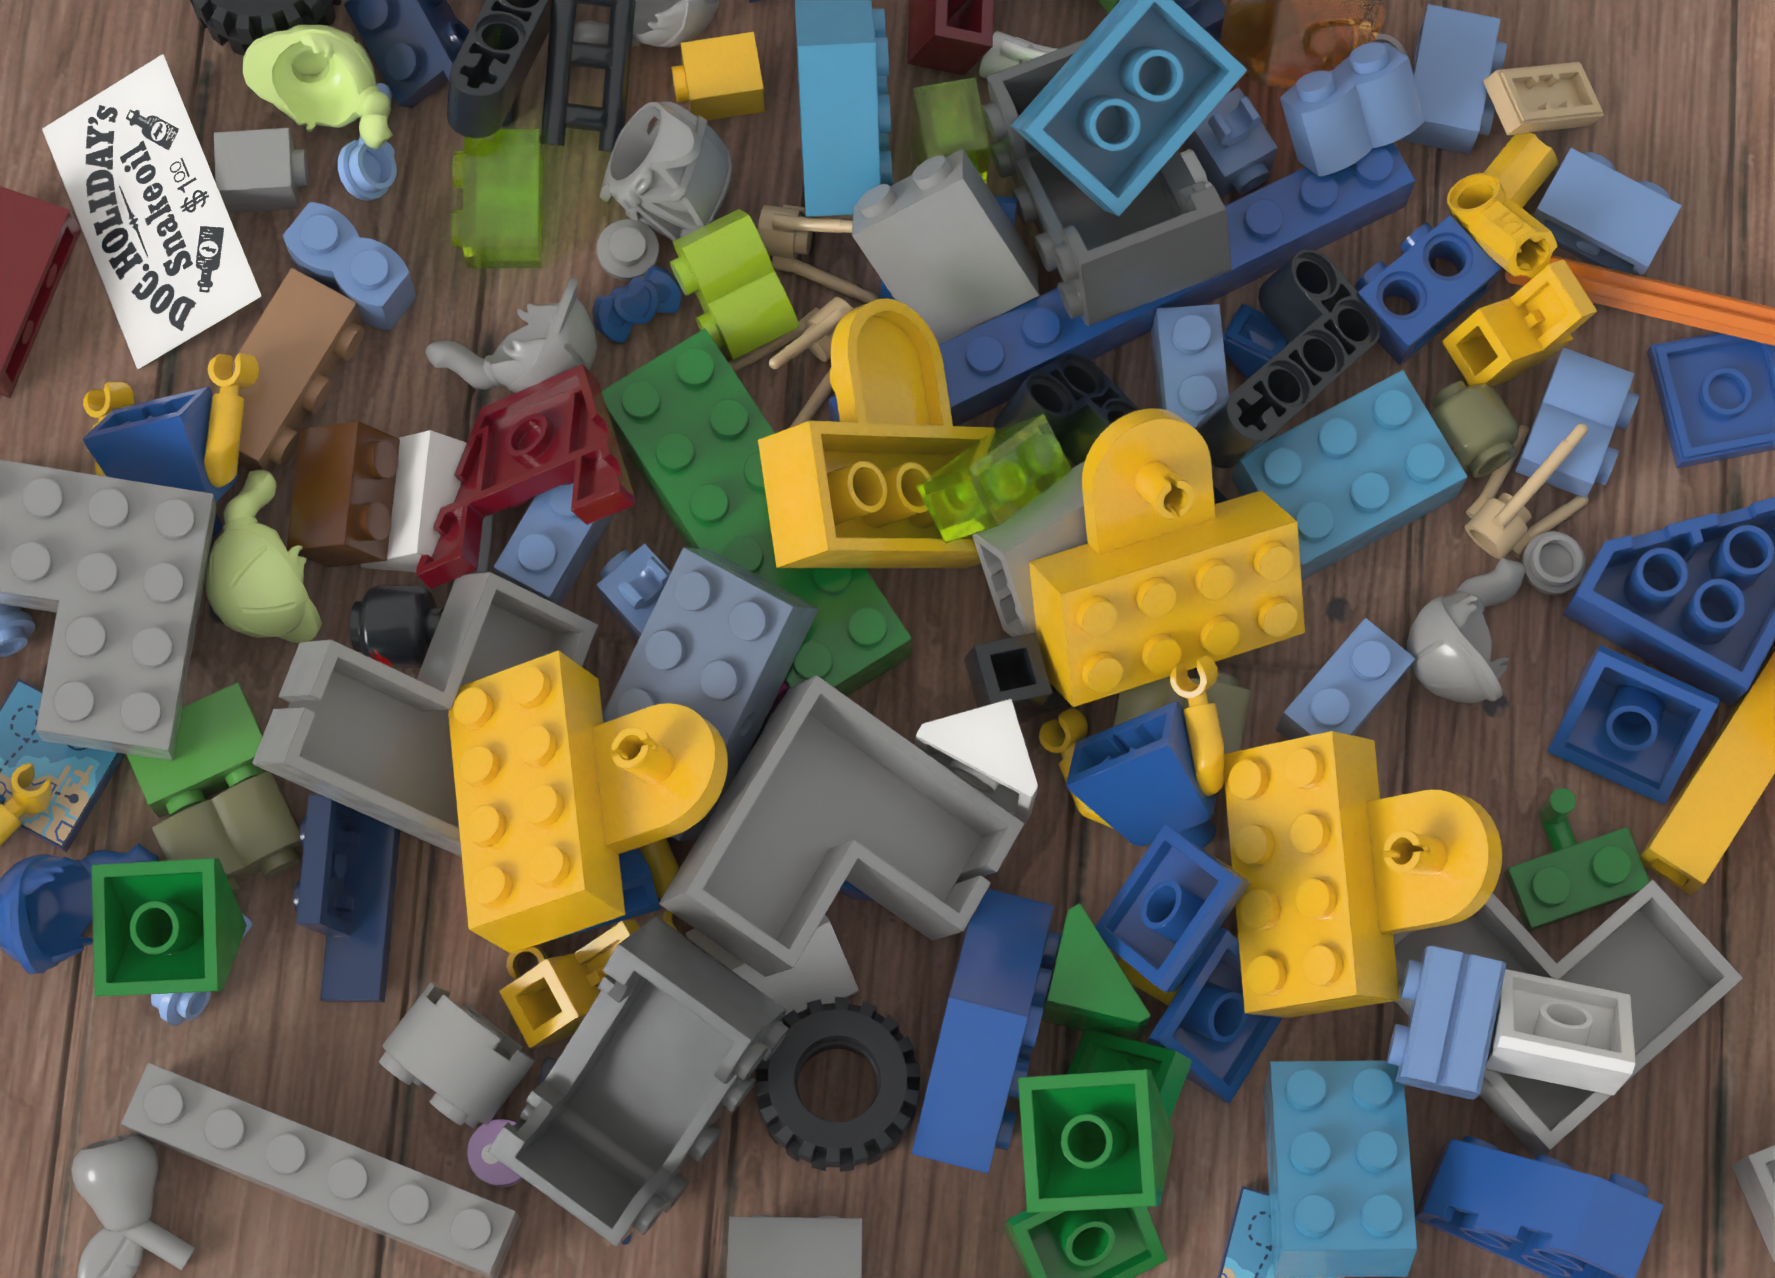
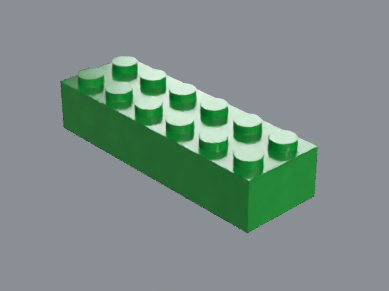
[602,328,912,697]

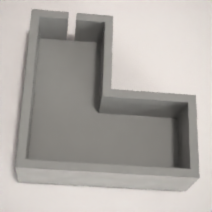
[0,460,217,761]
[252,572,598,857]
[659,675,1024,977]
[1393,880,1743,1157]

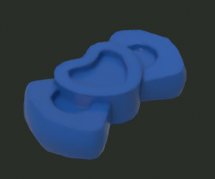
[592,266,682,343]

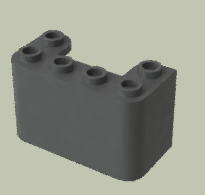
[982,38,1231,326]
[487,916,789,1247]

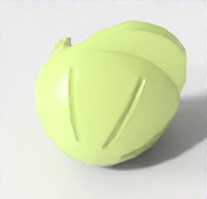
[243,25,393,150]
[204,470,322,643]

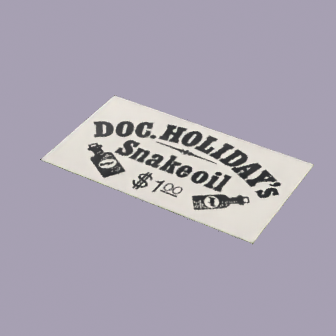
[42,54,262,370]

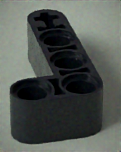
[447,0,552,139]
[1195,249,1381,468]
[994,354,1228,504]

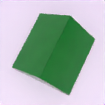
[91,858,247,997]
[1041,903,1151,1040]
[1018,1069,1174,1213]
[1003,1207,1167,1278]

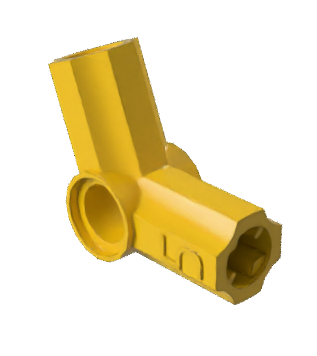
[1447,133,1559,279]

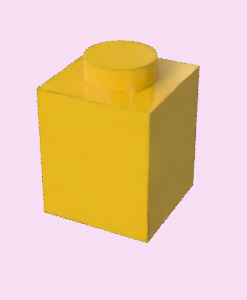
[671,32,765,121]

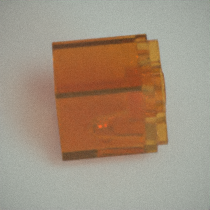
[1220,0,1386,88]

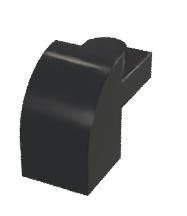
[964,632,1095,723]

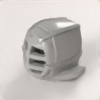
[599,102,732,241]

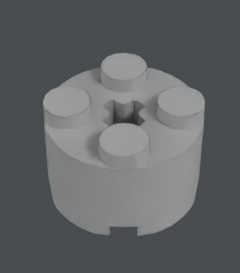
[378,981,536,1129]

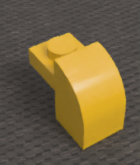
[1442,259,1597,387]
[499,919,640,1048]

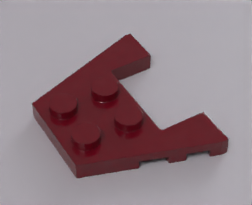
[416,364,635,589]

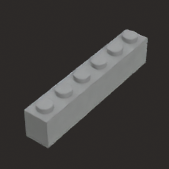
[121,1063,522,1278]

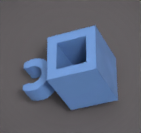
[1184,87,1278,198]
[596,543,671,642]

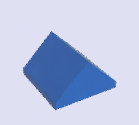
[1547,645,1720,805]
[1095,824,1251,992]
[1146,927,1282,1104]

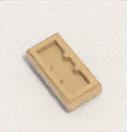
[1483,62,1604,135]

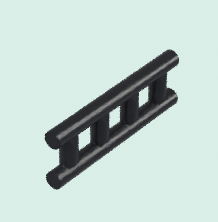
[540,0,636,152]

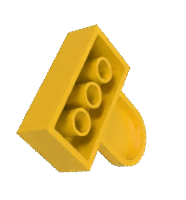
[758,299,1011,569]
[1029,408,1305,707]
[448,650,728,954]
[1224,731,1502,1018]

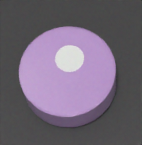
[467,1119,523,1188]

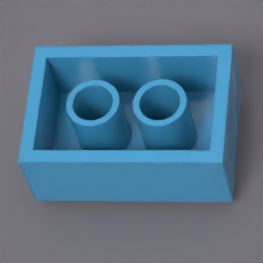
[795,0,893,217]
[1011,0,1247,216]
[1231,370,1468,581]
[1263,1060,1417,1278]

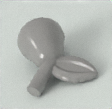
[71,1134,195,1278]

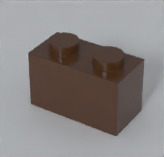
[287,421,400,567]

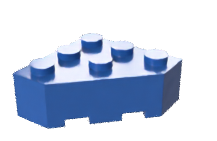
[1562,497,1775,707]
[911,889,1061,1173]
[1415,1136,1664,1278]

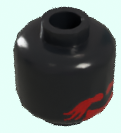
[350,585,444,668]

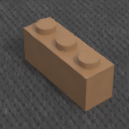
[213,268,365,473]

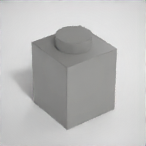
[214,128,309,213]

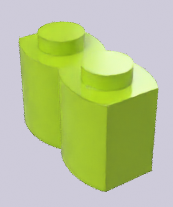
[670,209,800,360]

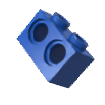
[1354,215,1501,366]

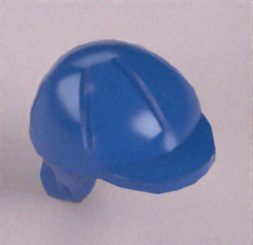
[0,843,159,974]

